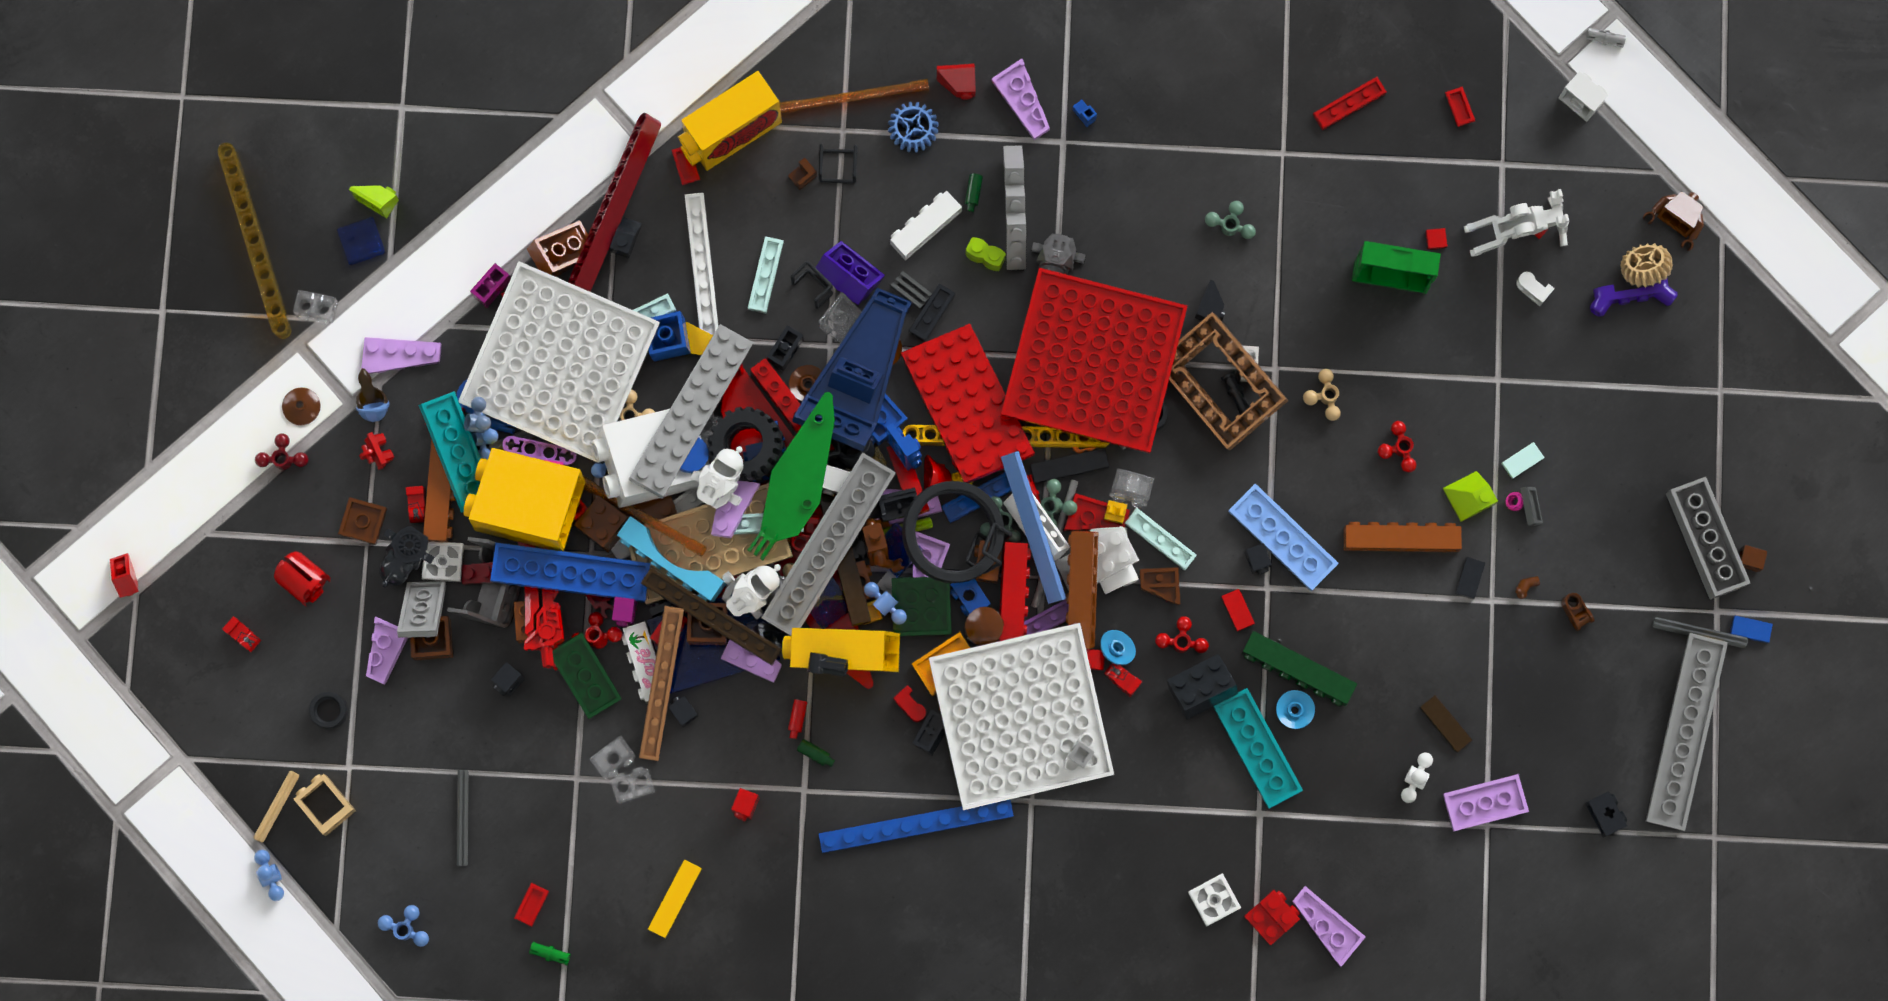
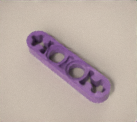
[502,436,576,466]

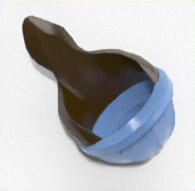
[356,368,390,422]

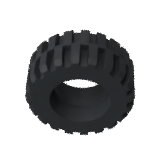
[708,407,785,482]

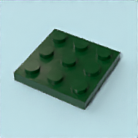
[891,577,952,636]

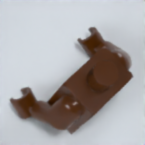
[1643,192,1704,251]
[861,517,905,573]

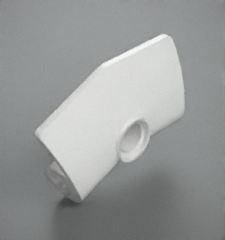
[1090,527,1139,594]

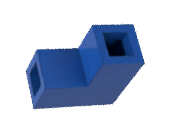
[1072,100,1097,127]

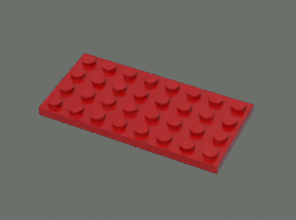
[901,324,1035,483]

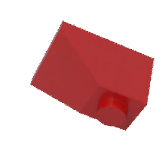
[936,64,976,100]

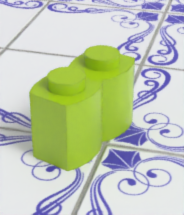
[965,237,1006,271]

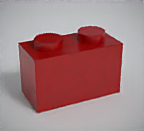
[731,788,760,821]

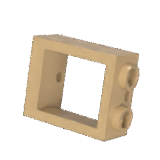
[294,774,356,836]

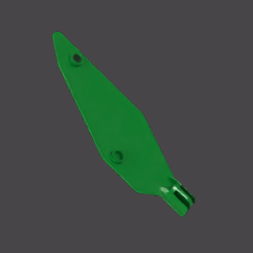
[747,392,835,561]

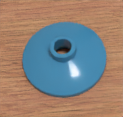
[1100,630,1136,665]
[1276,690,1315,729]

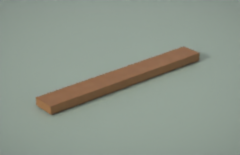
[639,606,684,761]

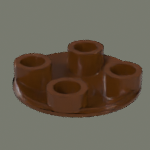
[965,607,1004,645]

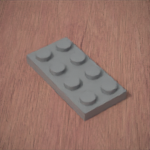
[397,581,446,638]

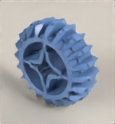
[888,102,939,153]

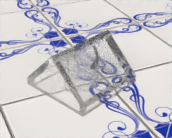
[818,292,862,344]

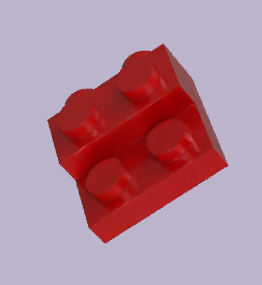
[1244,890,1300,946]

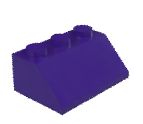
[816,241,885,305]

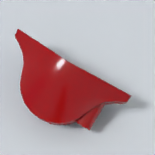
[924,455,952,490]

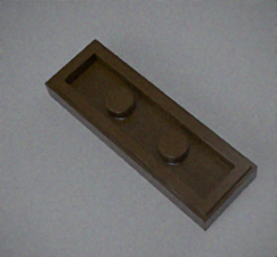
[1420,695,1472,753]

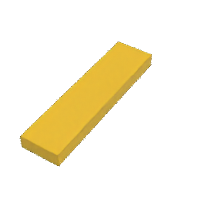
[648,859,702,939]

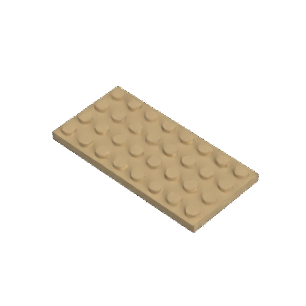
[629,483,793,605]

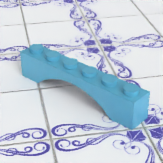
[617,516,726,602]

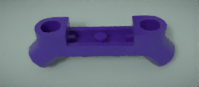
[1589,278,1678,317]

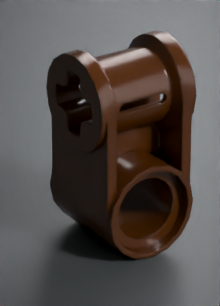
[1561,593,1595,631]

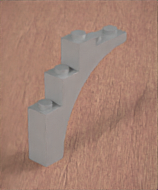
[1003,146,1026,270]

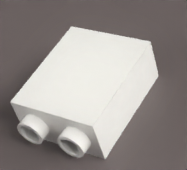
[591,409,710,508]

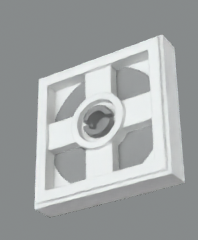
[422,541,464,582]
[1188,873,1241,927]

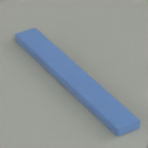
[1001,451,1066,604]

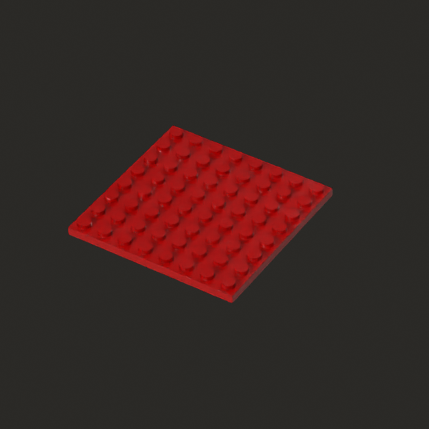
[1001,268,1188,453]

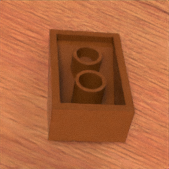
[527,220,588,277]

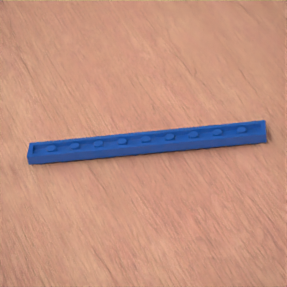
[819,799,1014,853]

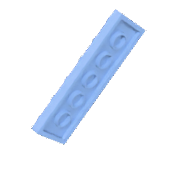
[1228,484,1338,591]

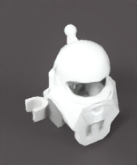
[690,446,743,509]
[722,564,781,619]

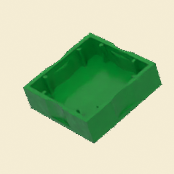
[1352,241,1441,294]

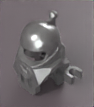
[1032,233,1085,275]

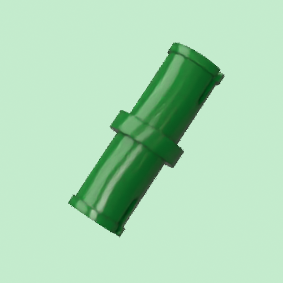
[529,942,571,966]

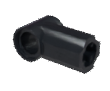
[807,652,848,676]

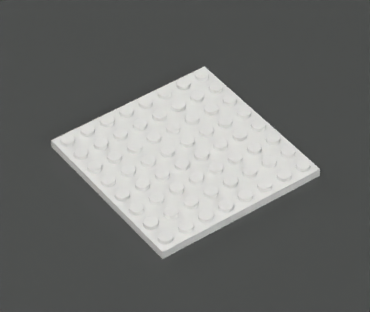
[459,261,660,463]
[928,623,1114,810]

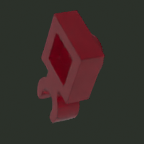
[585,595,614,619]

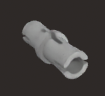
[1586,27,1626,47]

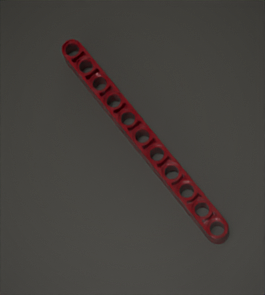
[568,112,661,292]

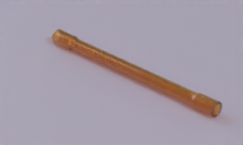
[779,79,929,113]
[583,476,707,556]

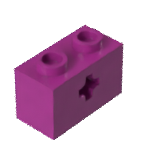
[470,263,511,308]
[612,597,638,627]

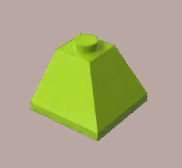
[349,185,399,219]
[1443,471,1498,522]

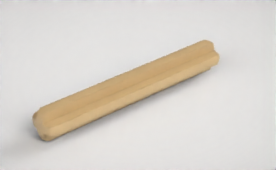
[254,771,299,843]

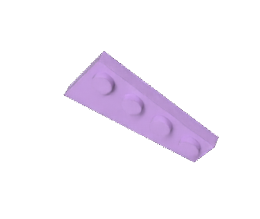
[991,59,1050,140]
[361,337,442,374]
[1292,886,1365,967]

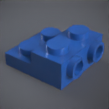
[870,393,908,446]
[886,423,922,471]

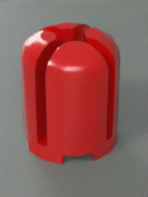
[274,551,331,606]

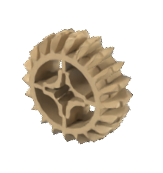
[1620,243,1673,288]

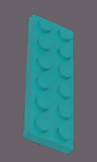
[419,391,481,513]
[1213,688,1303,809]

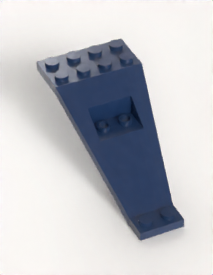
[792,288,912,451]

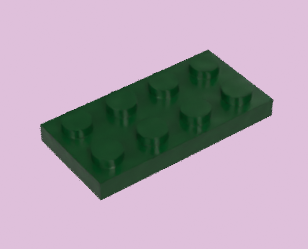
[553,632,622,719]

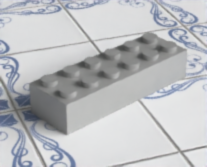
[1666,477,1750,600]

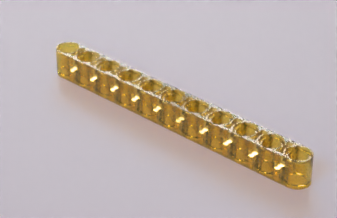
[218,143,291,339]

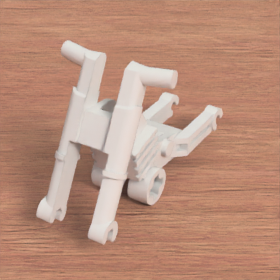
[1464,189,1569,257]

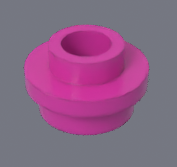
[1506,492,1524,511]

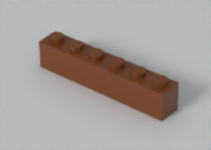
[423,439,455,542]
[1344,522,1462,552]
[1066,531,1099,649]

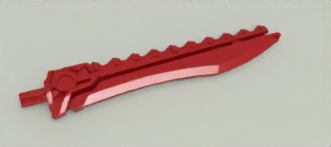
[518,542,564,668]

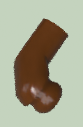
[1515,576,1540,599]

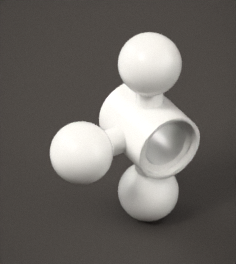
[1401,752,1433,803]

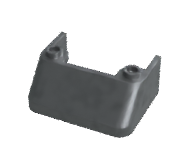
[447,537,521,628]

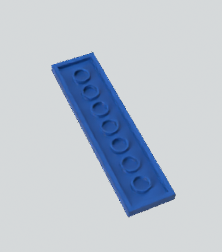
[490,543,650,602]

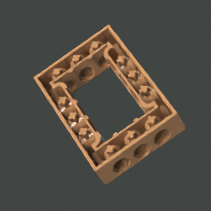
[1169,312,1289,450]

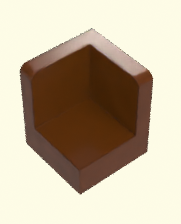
[788,157,817,190]
[1739,545,1767,572]

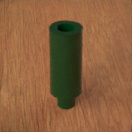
[964,173,983,212]
[797,739,835,767]

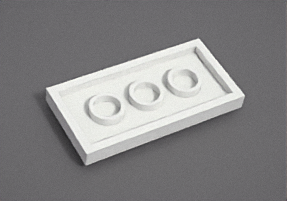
[1055,526,1139,590]

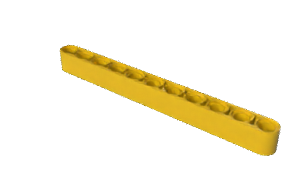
[903,425,1110,448]

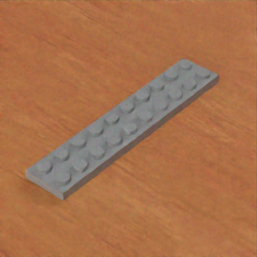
[629,324,753,499]
[761,453,896,636]
[1645,633,1728,831]

